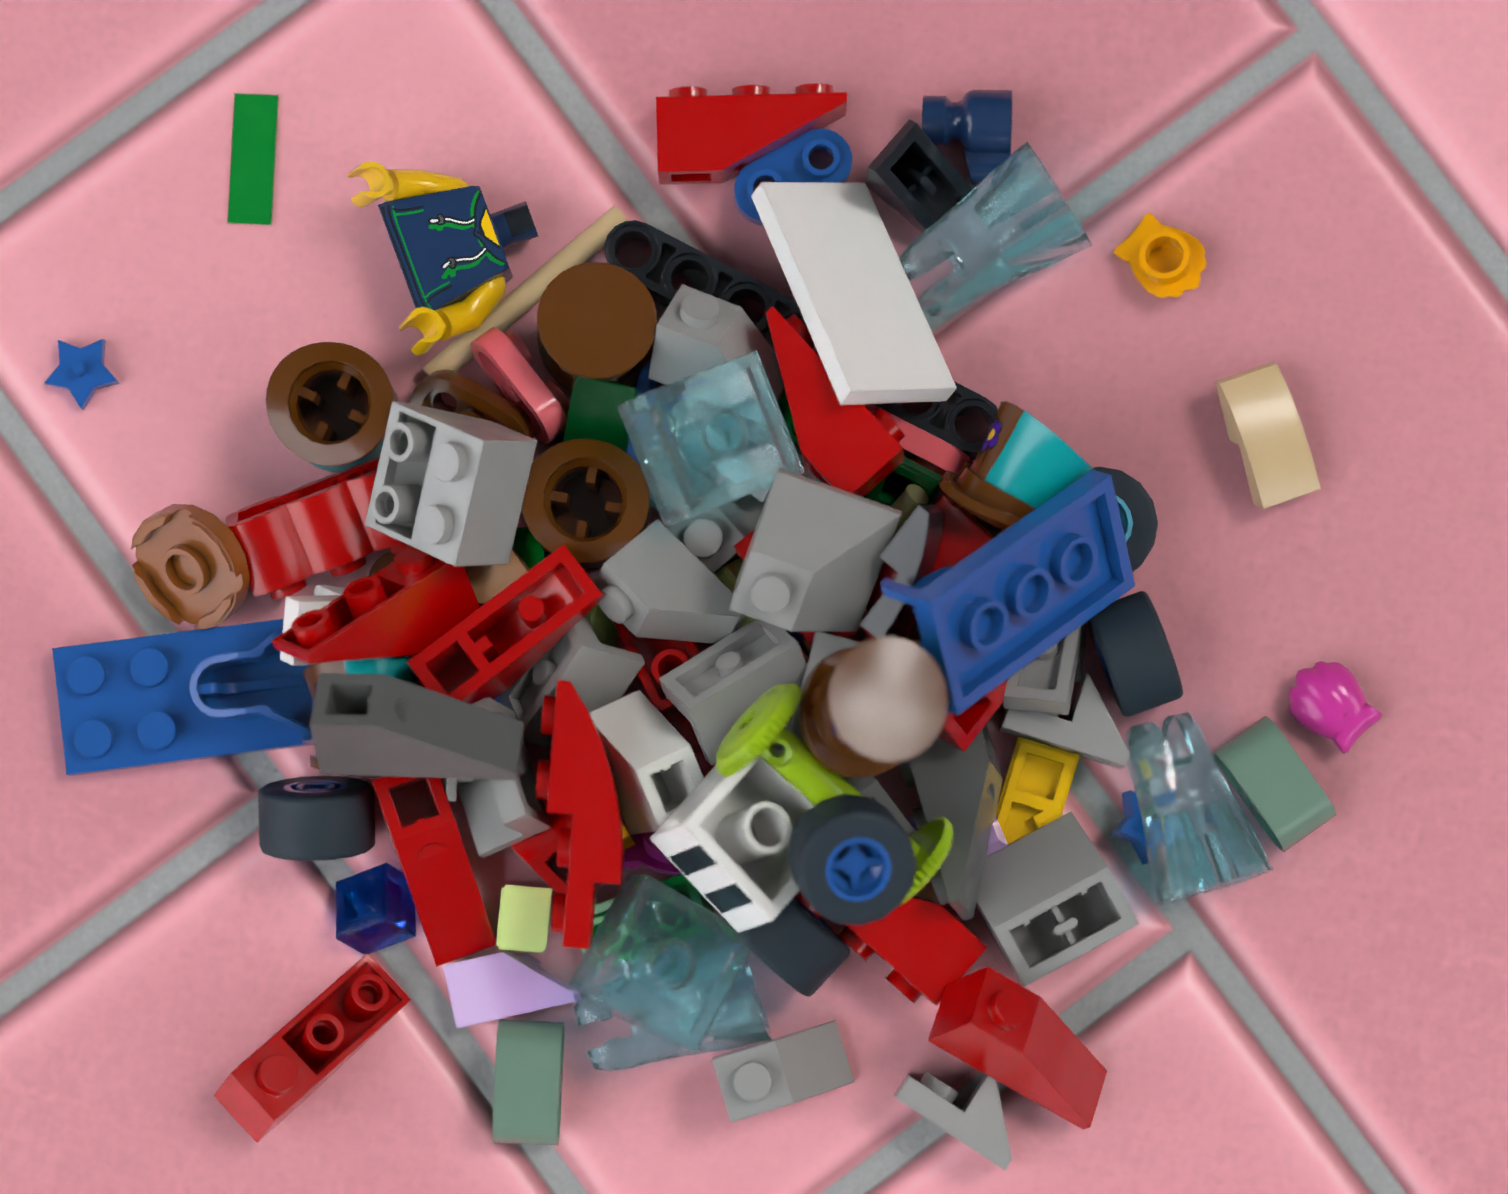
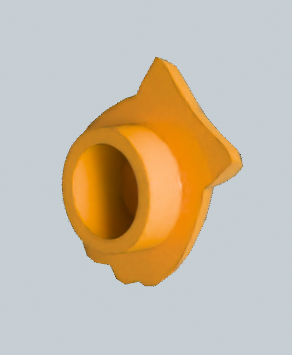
[1113,212,1207,298]

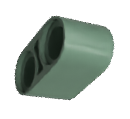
[1213,716,1336,852]
[492,1019,564,1145]

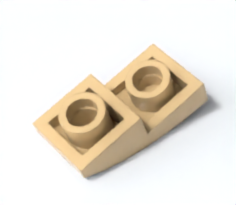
[1215,362,1321,509]

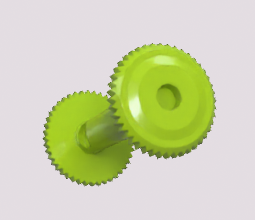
[716,683,953,906]

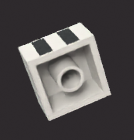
[649,745,815,933]

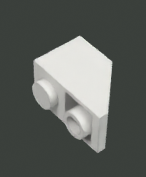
[590,690,704,834]

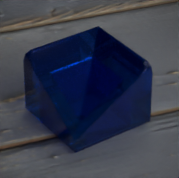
[336,862,416,954]

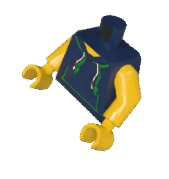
[347,161,538,356]

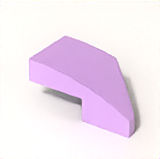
[443,950,583,1029]

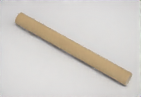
[422,205,629,375]

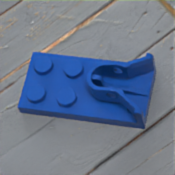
[881,470,1135,715]
[52,619,314,776]

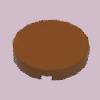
[131,504,250,629]

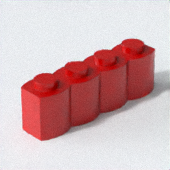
[225,456,410,599]

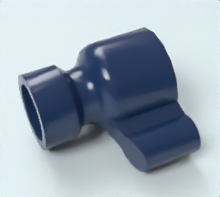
[922,90,1012,185]

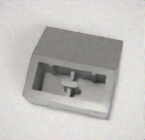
[365,401,537,566]
[976,812,1139,987]

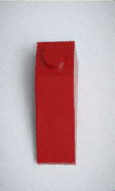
[407,544,604,704]
[928,966,1107,1130]

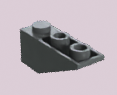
[310,673,525,780]
[899,724,1003,921]

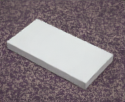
[751,182,957,405]

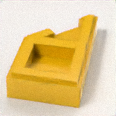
[995,737,1080,845]

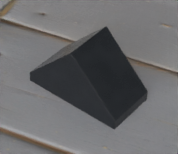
[866,119,981,246]

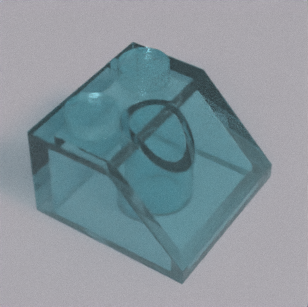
[617,351,804,527]
[566,874,751,1054]

